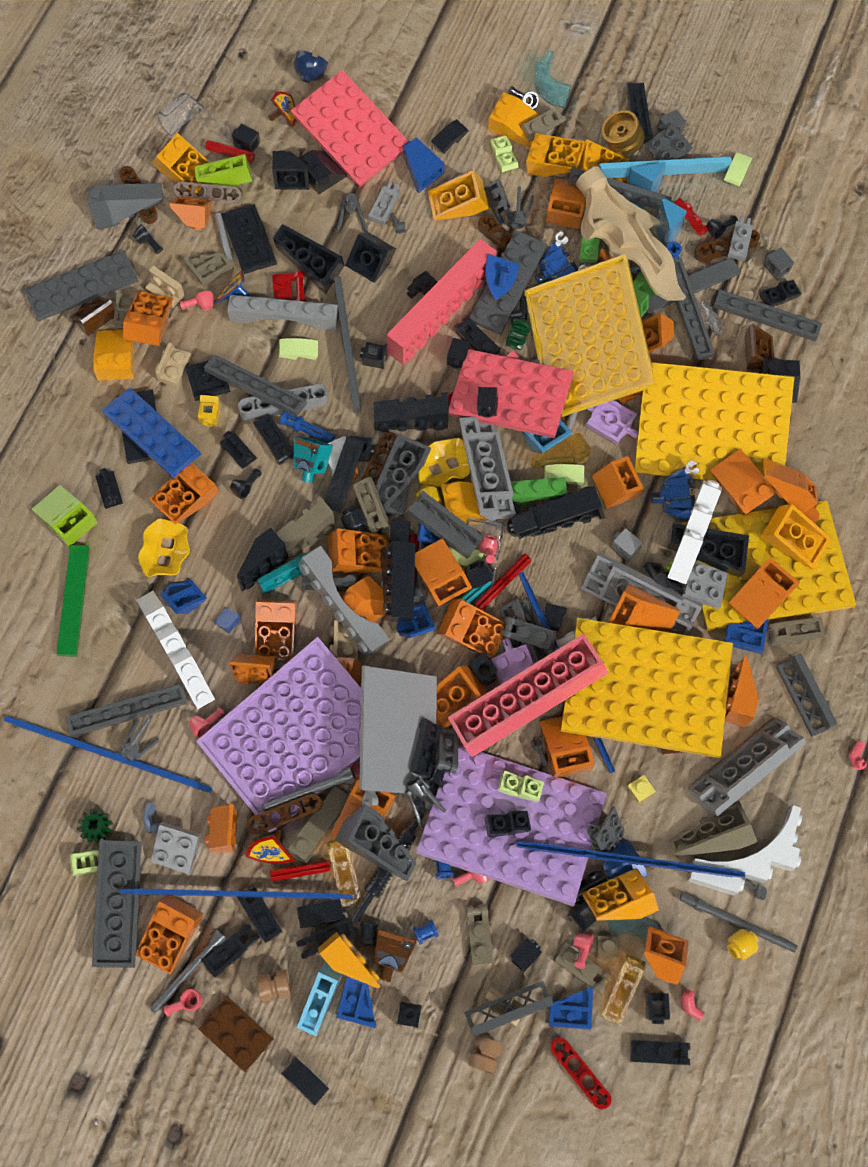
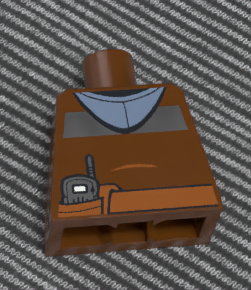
[374,929,417,983]

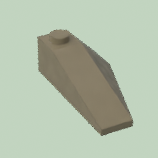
[280,786,349,864]
[669,801,757,857]

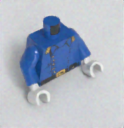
[535,232,587,284]
[651,461,699,520]

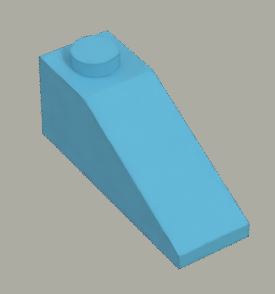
[297,963,343,1036]

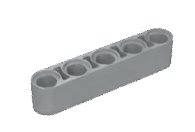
[238,384,328,421]

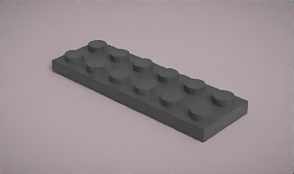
[470,230,548,335]
[24,250,139,322]
[92,840,141,968]

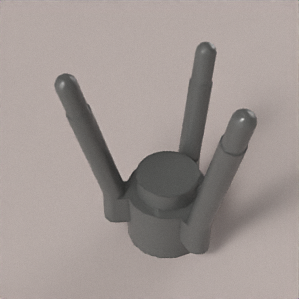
[508,186,534,229]
[337,193,368,232]
[119,715,160,762]
[405,776,446,828]

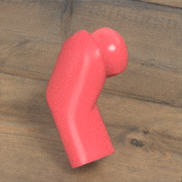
[849,740,867,770]
[681,990,705,1021]

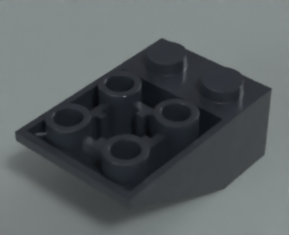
[237,527,288,591]

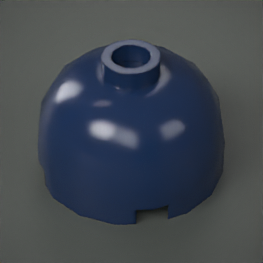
[293,50,328,83]

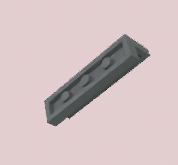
[407,491,483,559]
[499,599,547,663]
[776,654,837,737]
[464,981,554,1037]

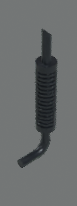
[351,798,426,922]

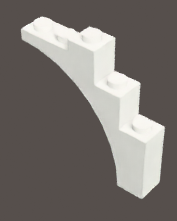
[668,480,722,584]
[136,591,215,709]
[687,805,802,896]

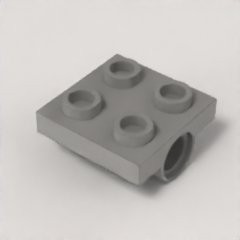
[681,561,728,609]
[150,822,200,874]

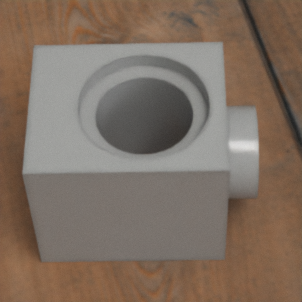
[611,528,643,562]

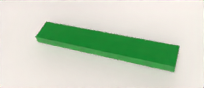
[56,545,90,657]

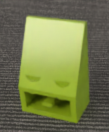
[31,485,97,548]

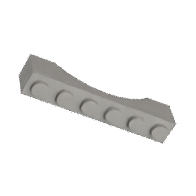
[227,295,339,331]
[298,546,390,657]

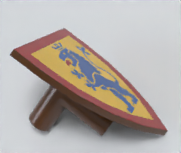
[268,91,296,127]
[246,829,295,864]

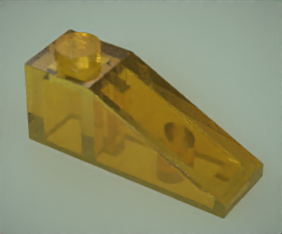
[531,432,591,469]
[326,840,362,907]
[601,953,646,1026]

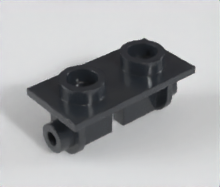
[220,431,257,469]
[95,468,123,509]
[574,871,608,905]

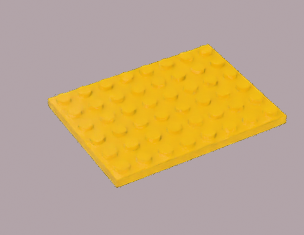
[524,254,656,417]
[634,362,794,488]
[681,501,856,631]
[560,618,733,758]

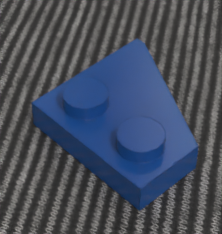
[724,619,769,654]
[336,976,376,1028]
[548,988,593,1030]

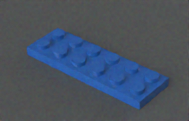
[101,387,201,478]

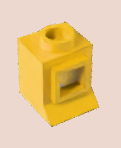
[198,395,221,427]

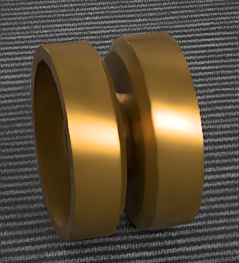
[602,110,645,156]

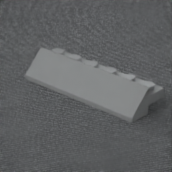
[459,417,516,523]
[581,552,703,635]
[688,718,806,816]

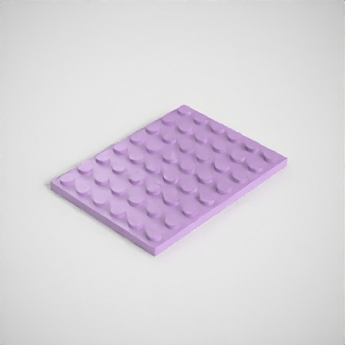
[196,637,361,834]
[416,745,607,906]

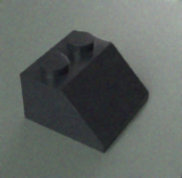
[272,150,310,190]
[299,150,347,194]
[345,232,397,283]
[758,359,801,403]

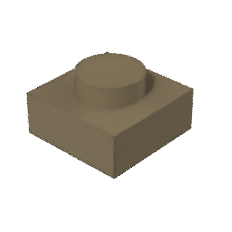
[597,936,619,959]

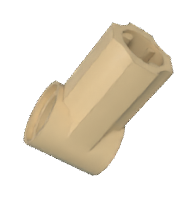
[481,987,523,1027]

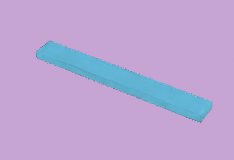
[598,157,732,178]

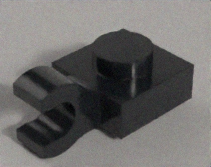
[407,271,437,299]

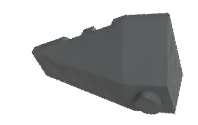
[87,183,164,230]
[376,434,431,510]
[335,804,416,881]

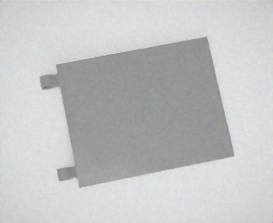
[359,666,437,809]

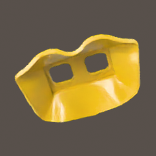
[418,438,470,487]
[138,519,190,577]

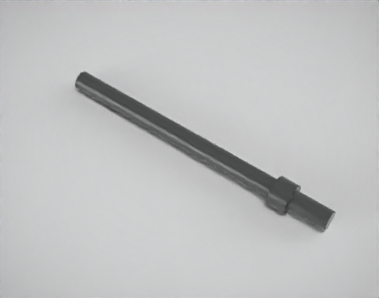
[680,893,798,953]

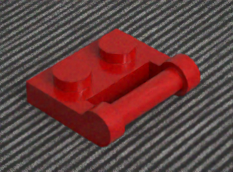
[674,197,708,236]
[272,271,307,302]

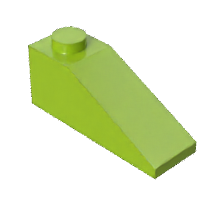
[194,154,252,185]

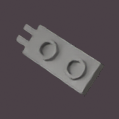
[368,181,400,225]
[728,216,753,261]

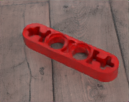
[550,1037,612,1110]

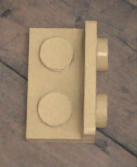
[146,266,184,308]
[155,342,192,387]
[330,620,358,661]

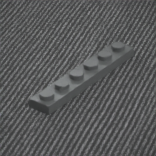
[567,167,672,211]
[674,258,715,361]
[713,289,822,342]
[204,354,307,417]
[66,684,188,737]

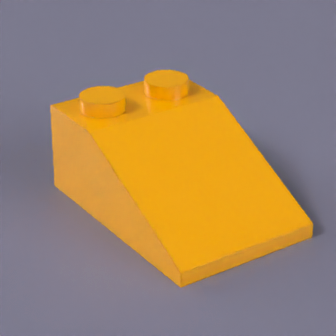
[488,92,539,148]
[428,170,489,221]
[93,329,134,381]
[441,481,497,525]
[761,504,831,569]

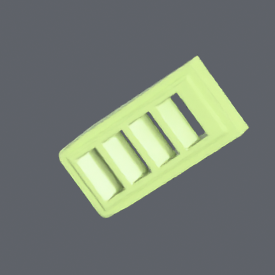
[69,850,99,876]

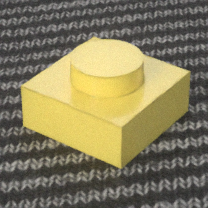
[627,775,656,803]

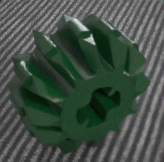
[506,318,531,350]
[77,809,113,844]

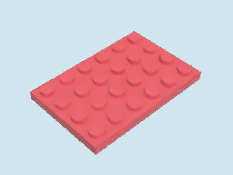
[291,70,409,188]
[449,349,574,438]

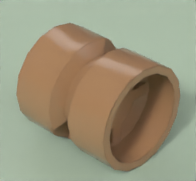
[257,969,291,1003]
[468,1036,503,1074]

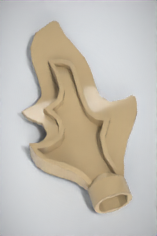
[576,166,686,301]

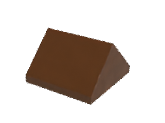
[71,296,115,336]
[745,324,774,369]

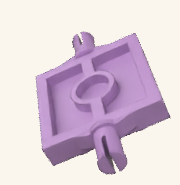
[586,400,638,445]
[492,638,535,685]

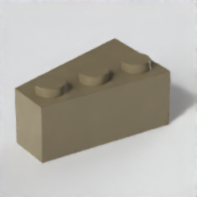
[276,496,335,559]

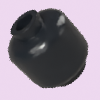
[340,506,367,532]

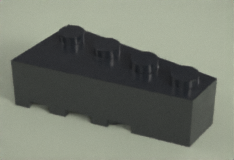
[273,224,345,294]
[374,392,449,432]
[523,486,606,537]
[667,523,749,578]
[381,541,415,623]

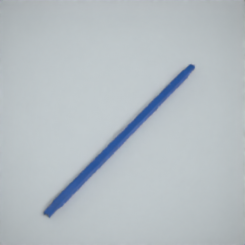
[518,572,615,773]
[4,716,213,793]
[517,841,746,878]
[120,889,353,899]

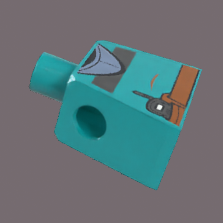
[293,437,333,483]

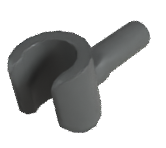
[390,213,406,233]
[531,737,548,766]
[742,878,767,900]

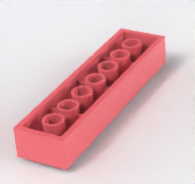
[386,239,497,365]
[448,633,608,757]

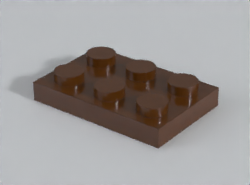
[199,996,274,1073]

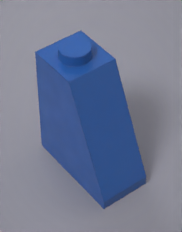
[404,137,445,193]

